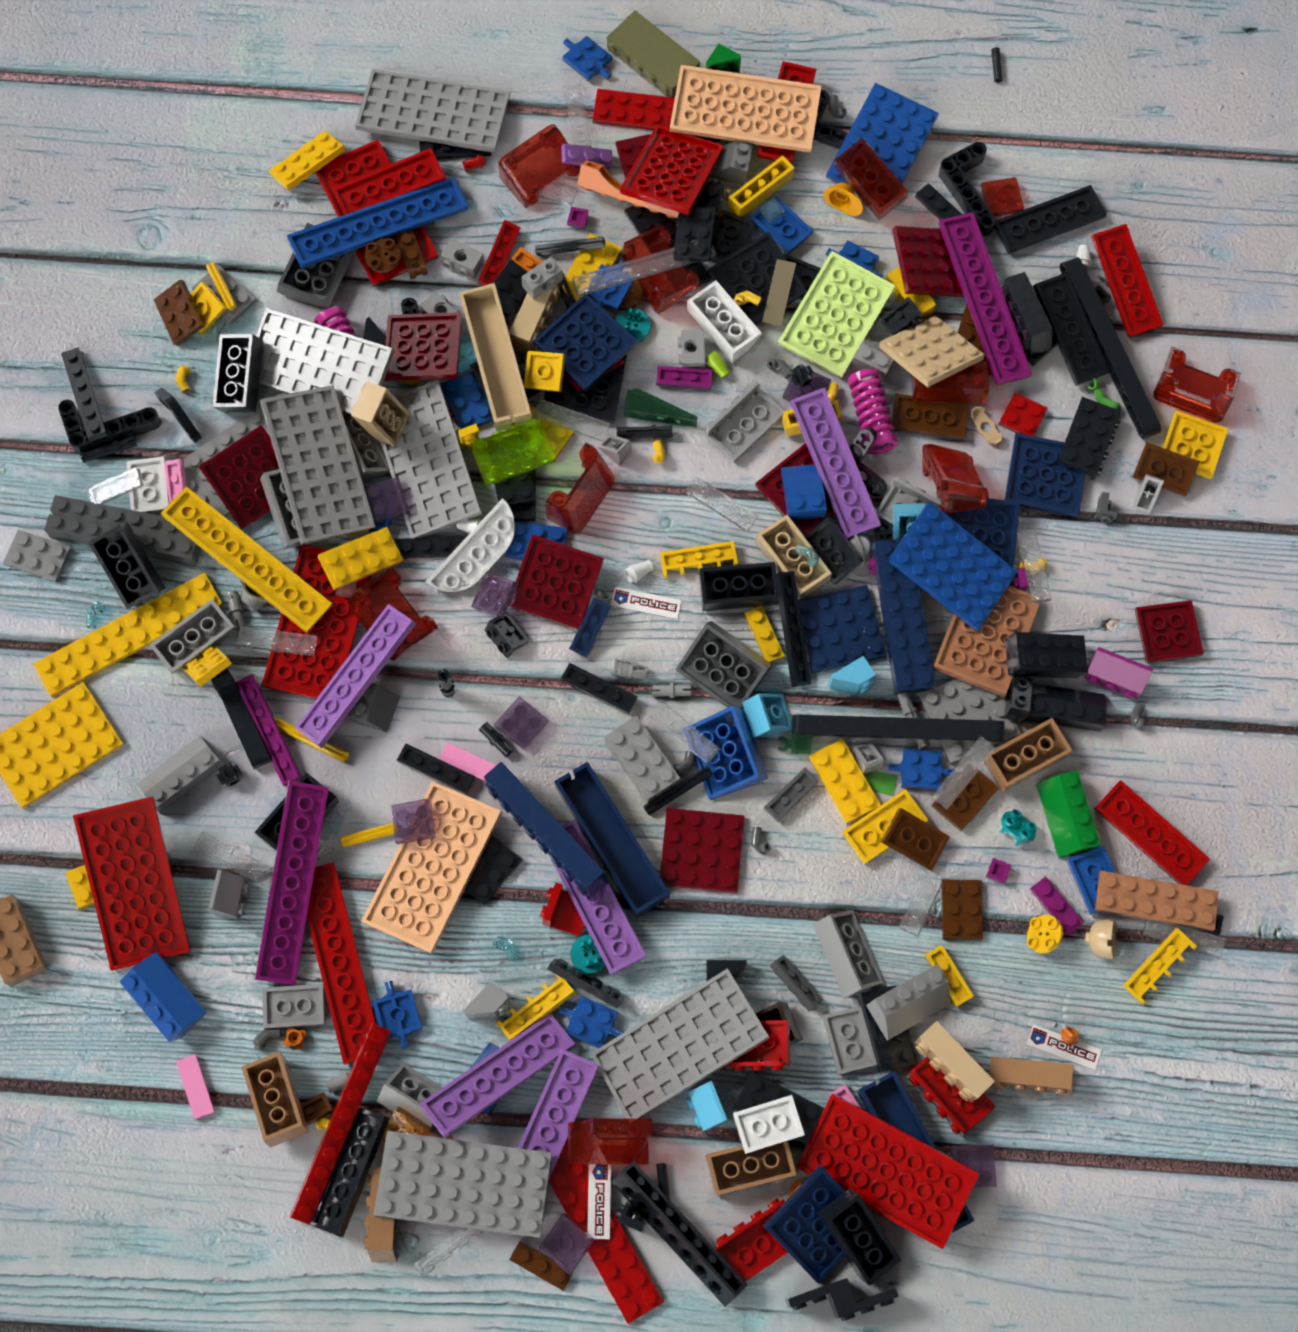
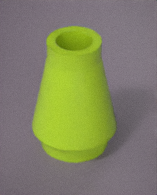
[705,351,730,379]

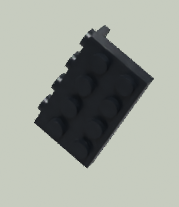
[1057,396,1121,480]

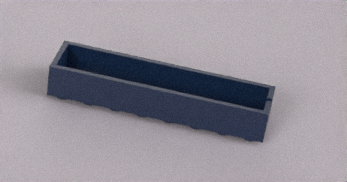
[871,538,936,695]
[484,761,609,899]
[554,762,670,918]
[857,1071,975,1233]

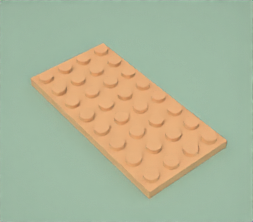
[670,65,821,153]
[361,781,502,954]

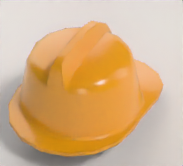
[823,182,863,216]

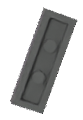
[764,767,819,822]
[770,955,823,1012]

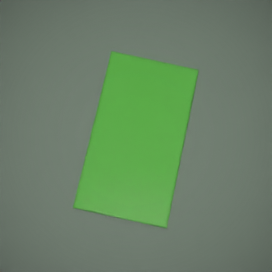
[864,771,897,796]

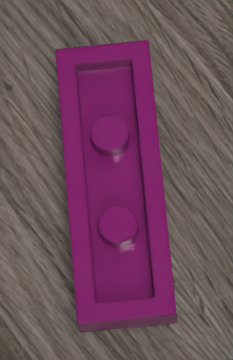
[656,366,713,389]
[1029,876,1084,936]

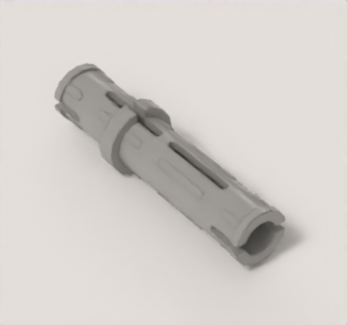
[896,692,930,749]

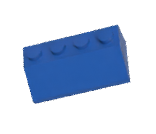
[119,952,207,1042]

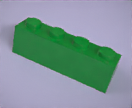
[1036,770,1100,858]

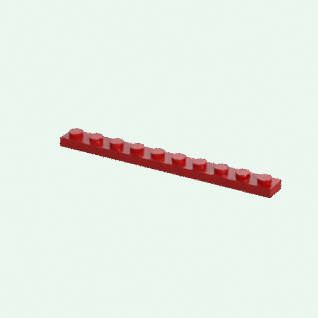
[289,1023,391,1225]

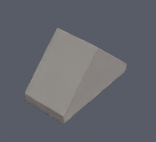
[598,434,631,465]
[1132,474,1164,514]
[853,741,884,775]

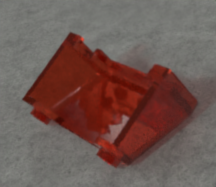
[498,124,581,208]
[622,224,699,314]
[1153,346,1241,423]
[545,442,614,534]
[922,444,989,514]
[348,567,438,661]

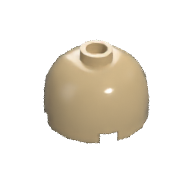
[1085,919,1117,959]

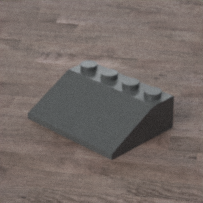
[277,222,356,308]
[675,621,773,708]

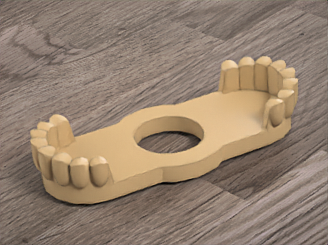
[970,406,1003,446]

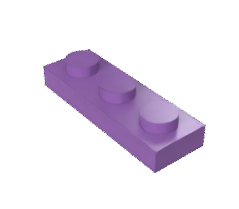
[561,144,613,169]

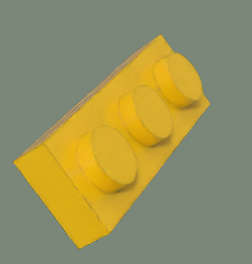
[458,424,479,450]
[744,605,785,663]
[924,945,974,1007]

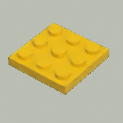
[1162,410,1228,479]

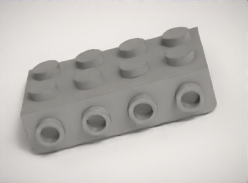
[705,382,785,463]
[876,478,945,527]

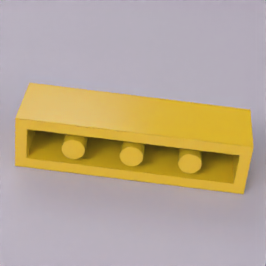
[728,156,795,217]

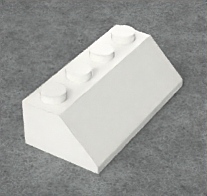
[687,280,762,363]

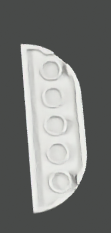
[425,498,514,592]

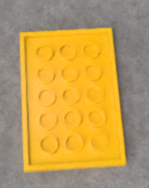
[0,682,124,809]

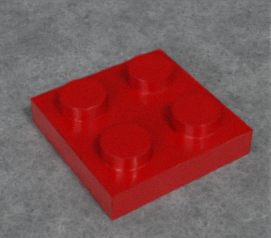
[998,392,1048,436]

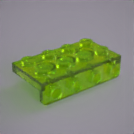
[471,419,556,486]

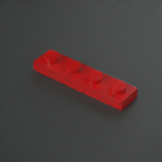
[477,219,521,286]

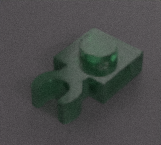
[778,734,812,755]

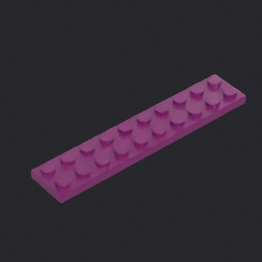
[938,212,1032,386]
[254,781,329,985]

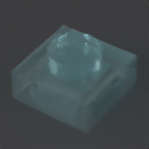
[759,197,785,223]

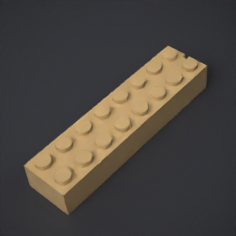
[459,283,533,432]

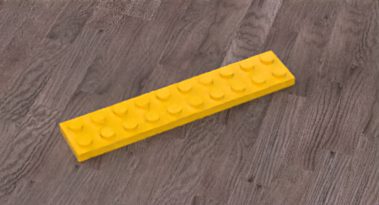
[161,486,332,633]
[33,572,223,697]

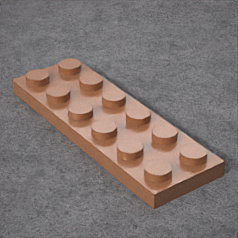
[1095,871,1219,931]

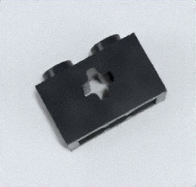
[1004,675,1033,723]

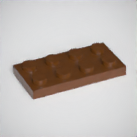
[891,393,969,440]

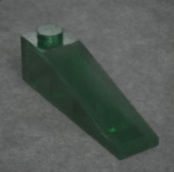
[624,388,698,427]

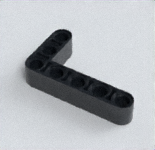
[939,142,996,236]
[58,399,161,454]
[211,668,272,770]

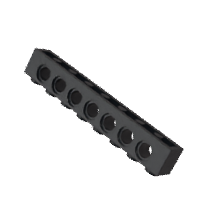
[611,1160,748,1307]

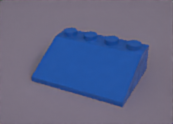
[684,706,768,800]

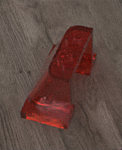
[568,1118,652,1165]

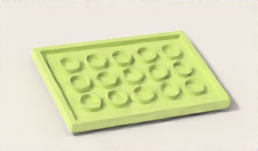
[778,251,896,379]

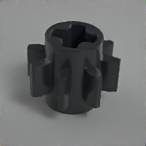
[791,364,814,387]
[216,763,242,787]

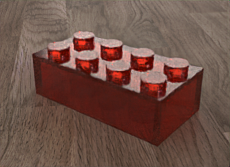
[834,138,908,221]
[911,361,989,403]

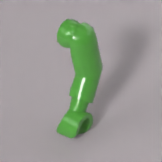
[1088,378,1121,410]

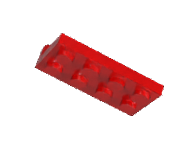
[720,1020,790,1070]
[908,1057,996,1136]
[714,1198,788,1282]

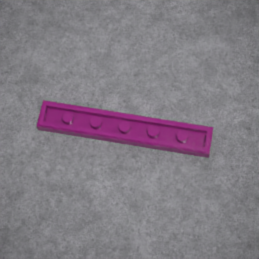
[235,674,302,787]

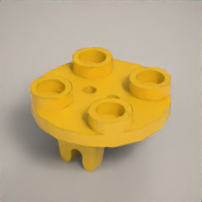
[1027,914,1063,954]

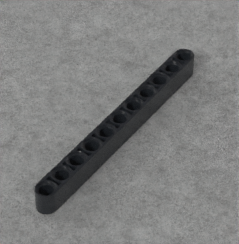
[1060,257,1162,440]
[792,714,1005,742]

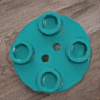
[615,308,651,343]
[999,809,1038,847]
[570,934,606,974]

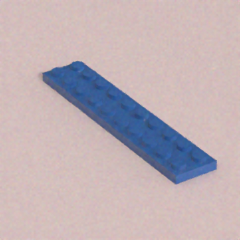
[287,177,469,269]

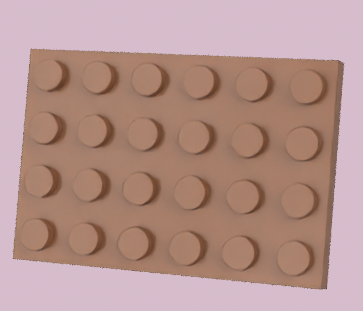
[933,585,1042,697]

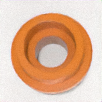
[1060,1026,1080,1044]

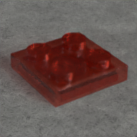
[981,177,1024,216]

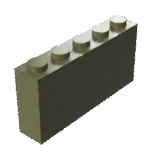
[607,10,700,97]

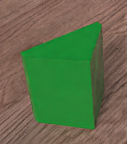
[706,43,741,73]

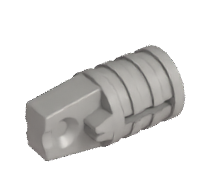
[612,659,648,679]

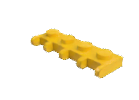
[659,541,738,578]
[1122,928,1197,1005]
[495,974,576,1041]

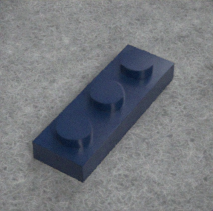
[569,597,611,657]

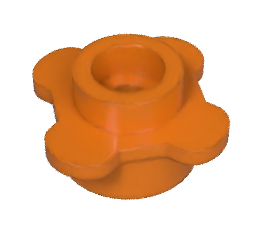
[284,1027,307,1050]

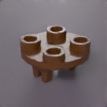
[365,238,401,273]

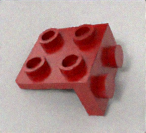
[540,882,584,936]

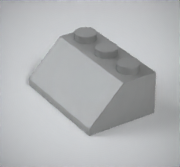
[377,1063,443,1133]

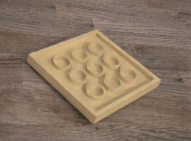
[879,315,984,387]

